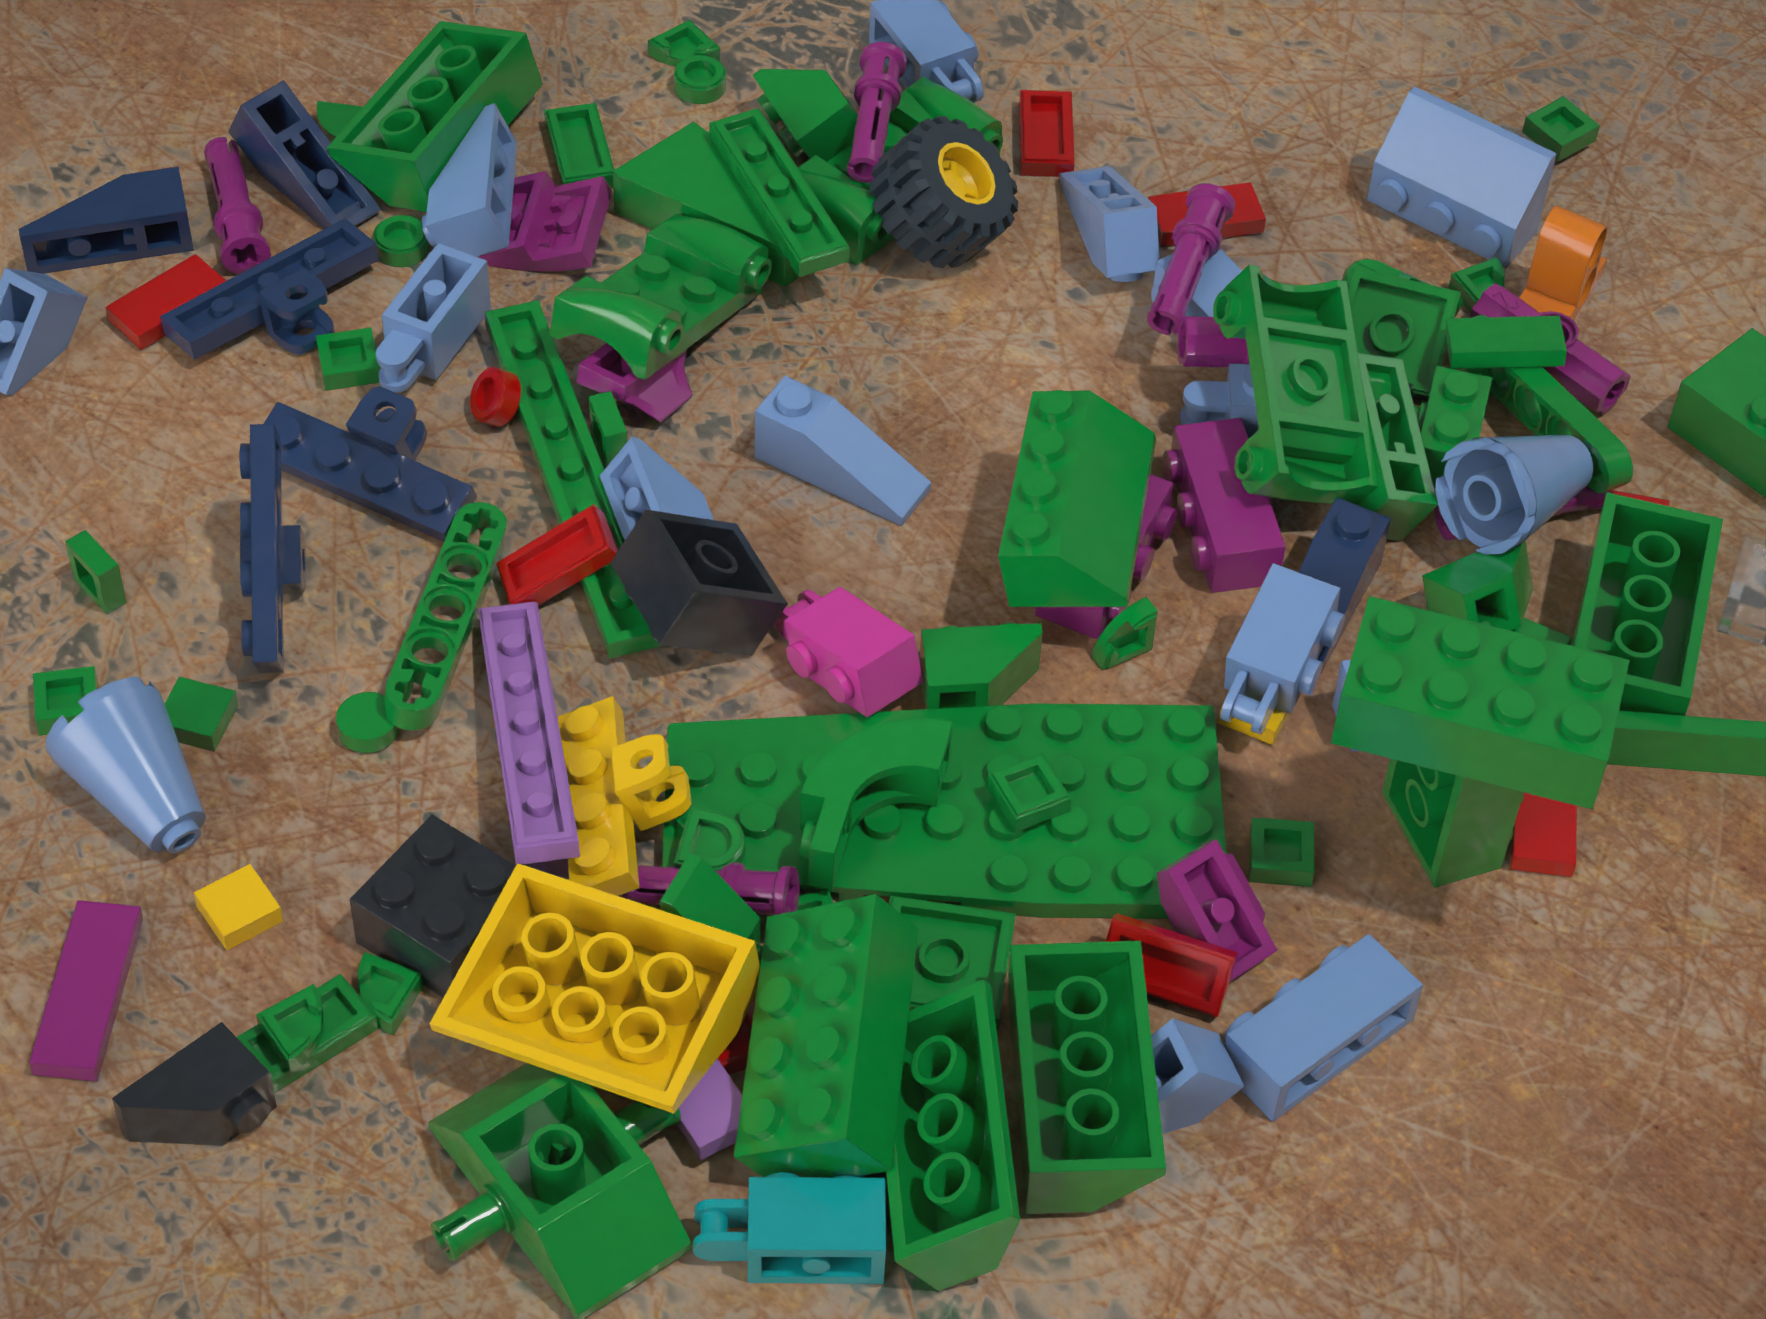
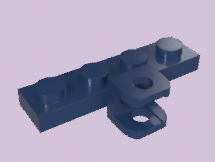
[160,218,379,360]
[263,386,477,542]
[239,424,306,673]

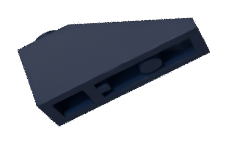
[228,80,381,229]
[18,166,194,274]
[1299,497,1391,677]

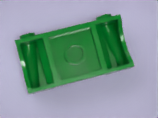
[798,77,1003,266]
[550,214,772,380]
[1213,265,1379,505]

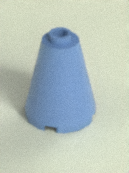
[1435,435,1593,555]
[46,677,206,854]

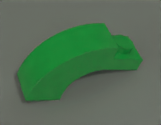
[800,718,953,890]

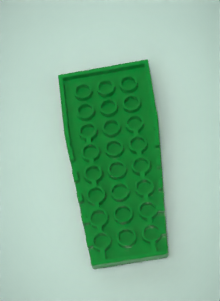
[662,703,1227,919]

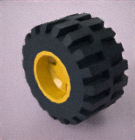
[870,116,1019,268]

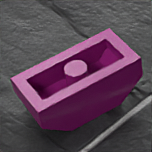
[577,343,693,423]
[1157,839,1278,981]

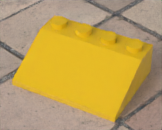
[429,863,760,1114]

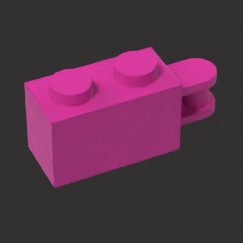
[774,587,923,717]

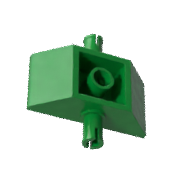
[428,1063,692,1319]

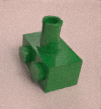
[1414,366,1493,494]

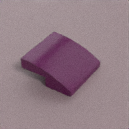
[477,171,612,272]

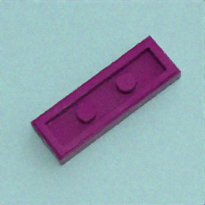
[29,900,143,1082]

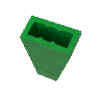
[613,121,800,287]

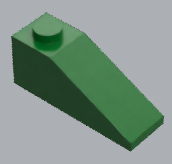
[1356,353,1438,541]

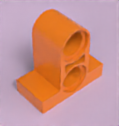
[1519,205,1608,321]

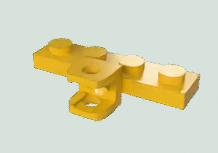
[557,696,692,896]

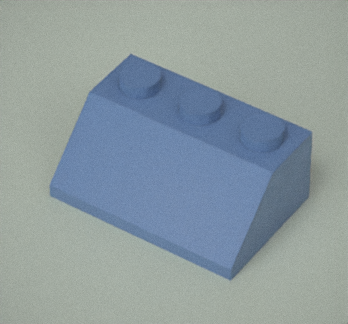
[1367,86,1557,268]

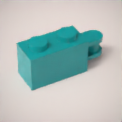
[693,1172,886,1284]

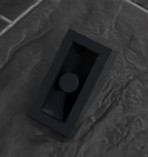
[112,1022,277,1146]

